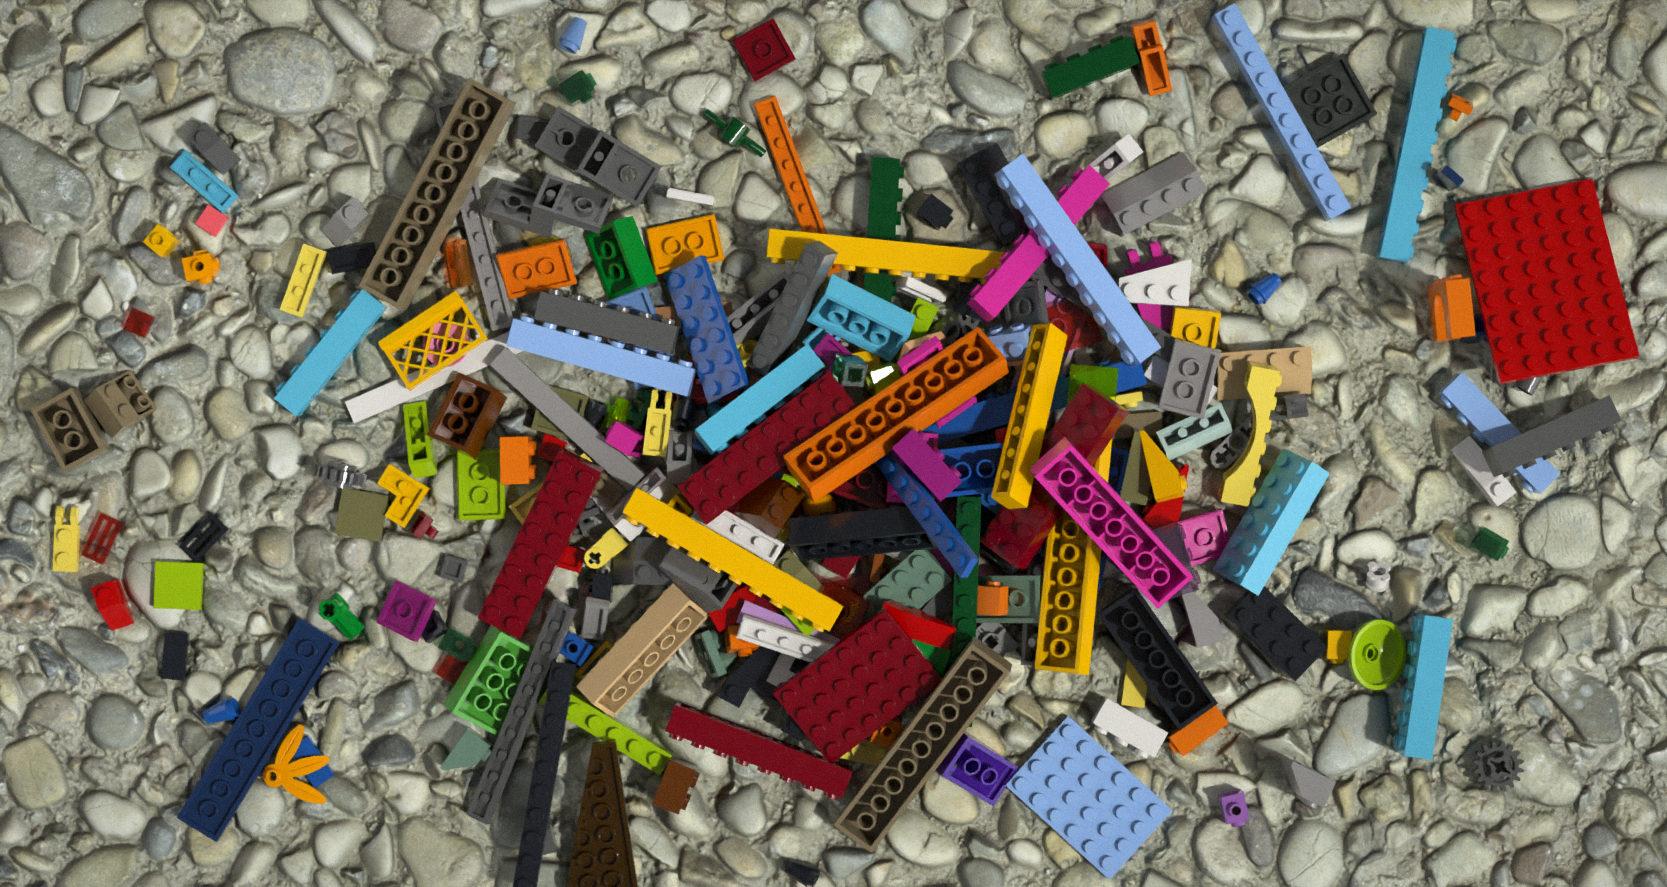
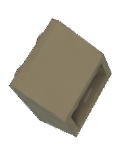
[84,370,157,439]

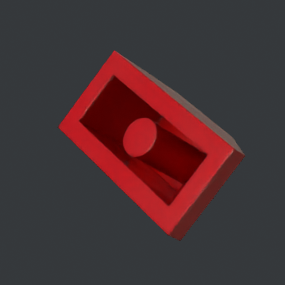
[91,579,135,631]

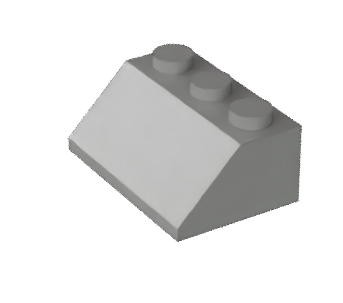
[1281,754,1336,809]

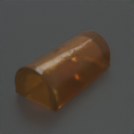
[443,239,474,290]

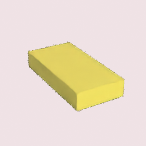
[1121,659,1147,708]

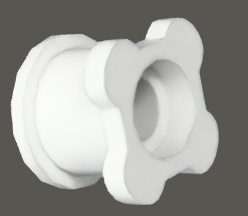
[1365,562,1391,592]

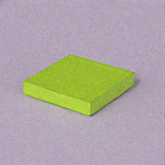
[153,561,204,610]

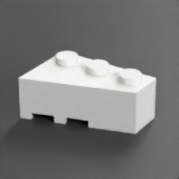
[1116,259,1192,307]

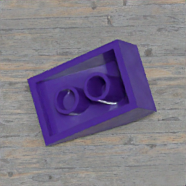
[936,731,1019,806]

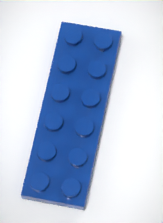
[664,255,750,404]

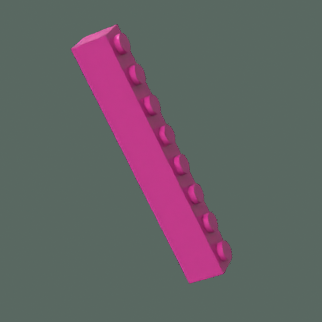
[967,165,1110,322]

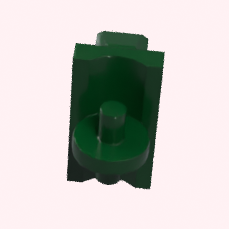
[626,389,665,432]

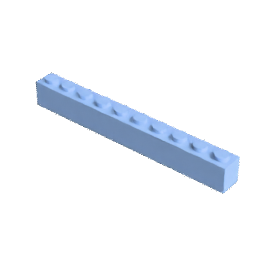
[1211,3,1351,221]
[994,154,1161,367]

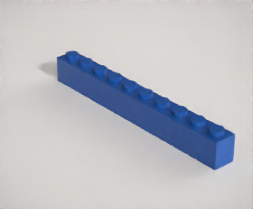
[922,357,1147,443]

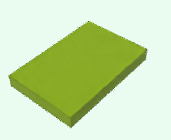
[457,449,506,520]

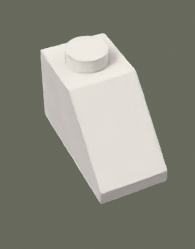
[1090,134,1143,180]

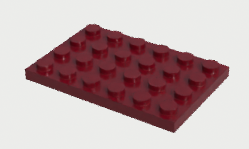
[773,607,943,763]

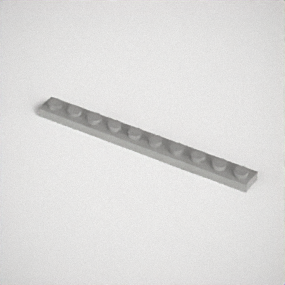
[433,98,514,331]

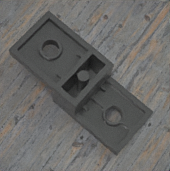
[534,106,662,207]
[483,174,614,238]

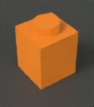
[977,580,1009,616]

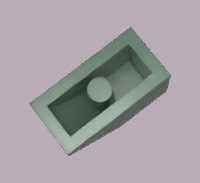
[440,727,493,770]

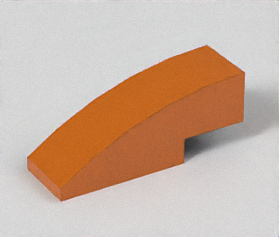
[1130,18,1172,96]

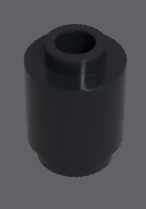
[670,395,697,432]

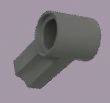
[1513,376,1544,396]

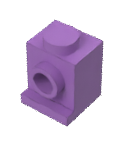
[1218,790,1250,827]

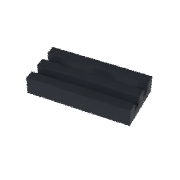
[179,513,230,563]

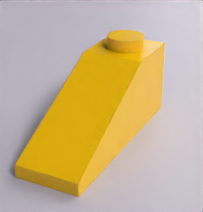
[1139,430,1188,503]

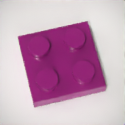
[376,580,437,642]

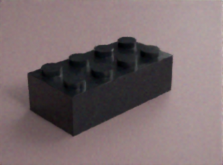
[1224,586,1328,681]

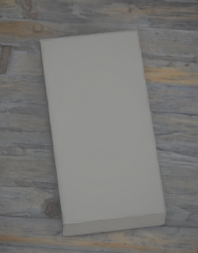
[581,596,610,641]

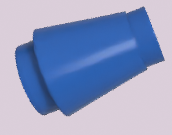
[1247,272,1282,306]
[203,697,240,724]

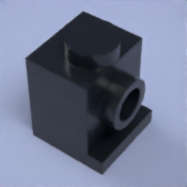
[588,569,613,603]

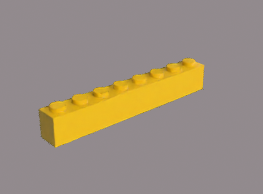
[991,323,1068,509]

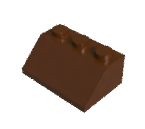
[427,372,507,460]

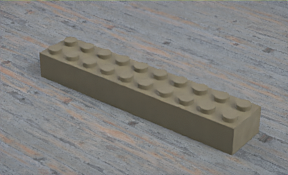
[359,78,516,310]
[833,637,1012,853]

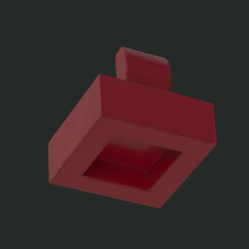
[409,510,439,540]

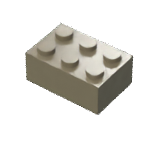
[30,388,111,472]

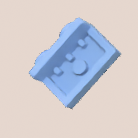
[986,322,1032,362]

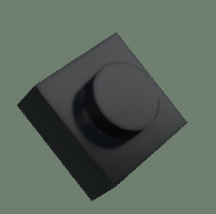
[422,610,448,643]

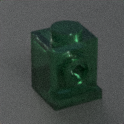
[438,626,477,662]

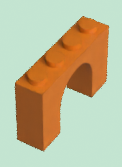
[1427,275,1476,342]

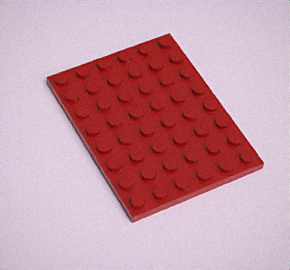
[1454,179,1639,385]

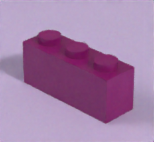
[892,429,962,502]

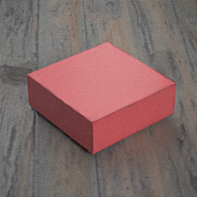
[196,204,229,237]

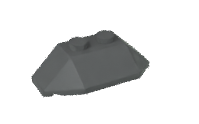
[613,537,678,586]

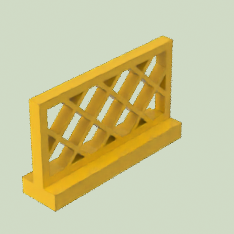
[378,291,488,391]

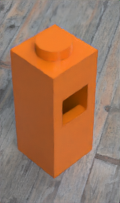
[1167,705,1229,756]

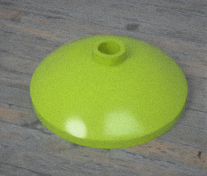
[1348,619,1406,690]

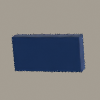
[1432,165,1464,191]

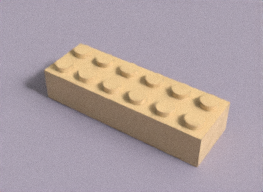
[576,583,710,718]

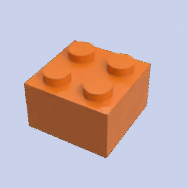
[500,437,538,485]

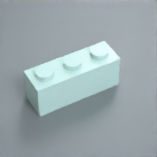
[1156,403,1232,460]

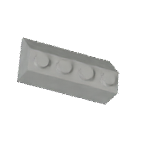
[1100,152,1207,237]

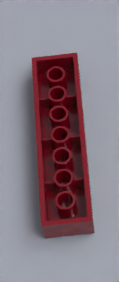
[677,371,857,525]
[980,383,1129,569]
[477,448,605,639]
[665,701,853,800]

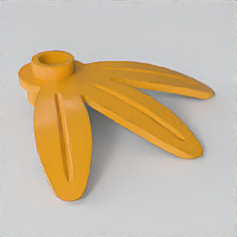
[263,724,330,804]

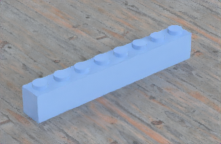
[506,315,697,396]

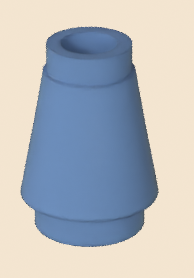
[559,17,587,54]

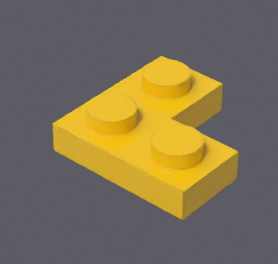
[377,464,430,528]

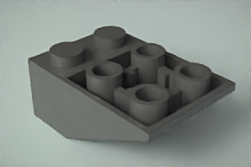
[658,546,738,613]

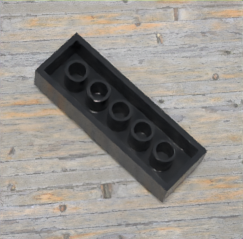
[789,505,938,561]
[1096,587,1218,731]

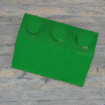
[584,216,658,300]

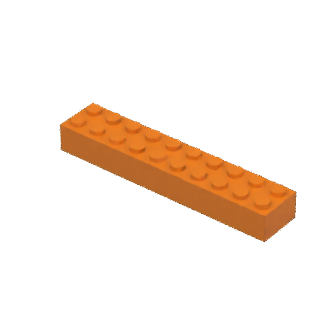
[783,327,1009,502]

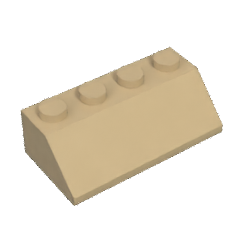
[1215,346,1312,401]

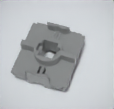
[976,623,1019,658]

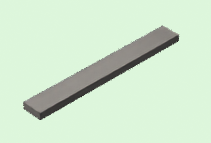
[490,347,645,491]

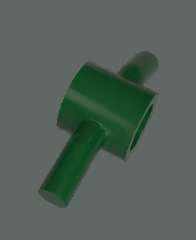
[703,109,766,158]

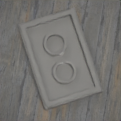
[1158,339,1221,419]

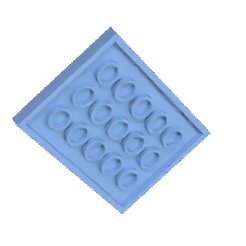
[1006,715,1172,880]

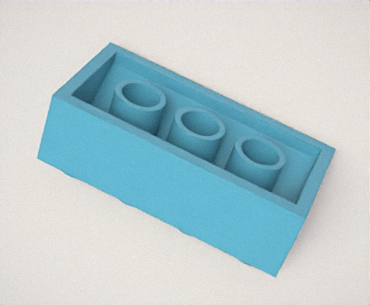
[806,274,916,362]

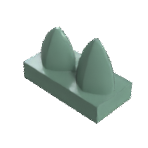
[694,630,739,679]

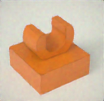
[1447,92,1473,122]

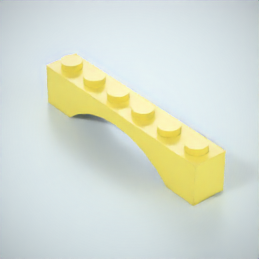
[1218,361,1282,507]

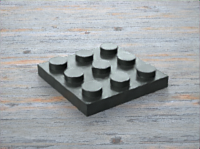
[1283,53,1377,148]

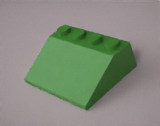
[443,625,534,736]

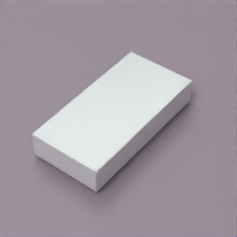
[666,188,715,207]
[895,276,947,304]

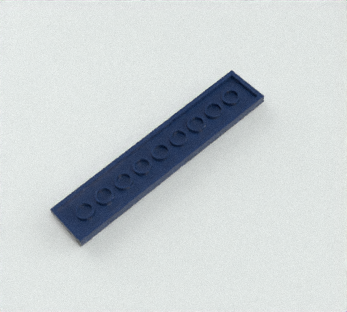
[177,617,341,842]

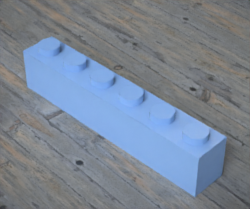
[1438,372,1560,494]

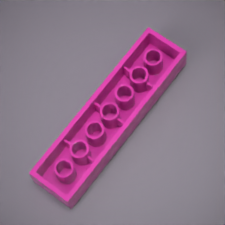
[1029,437,1194,609]

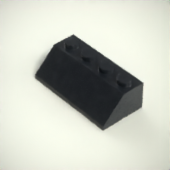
[956,143,1030,247]

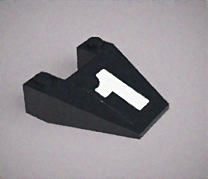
[719,646,811,741]

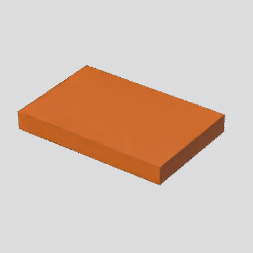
[496,238,577,299]

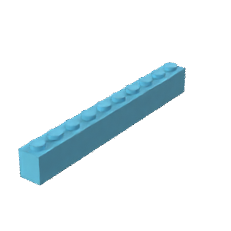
[1376,26,1457,264]

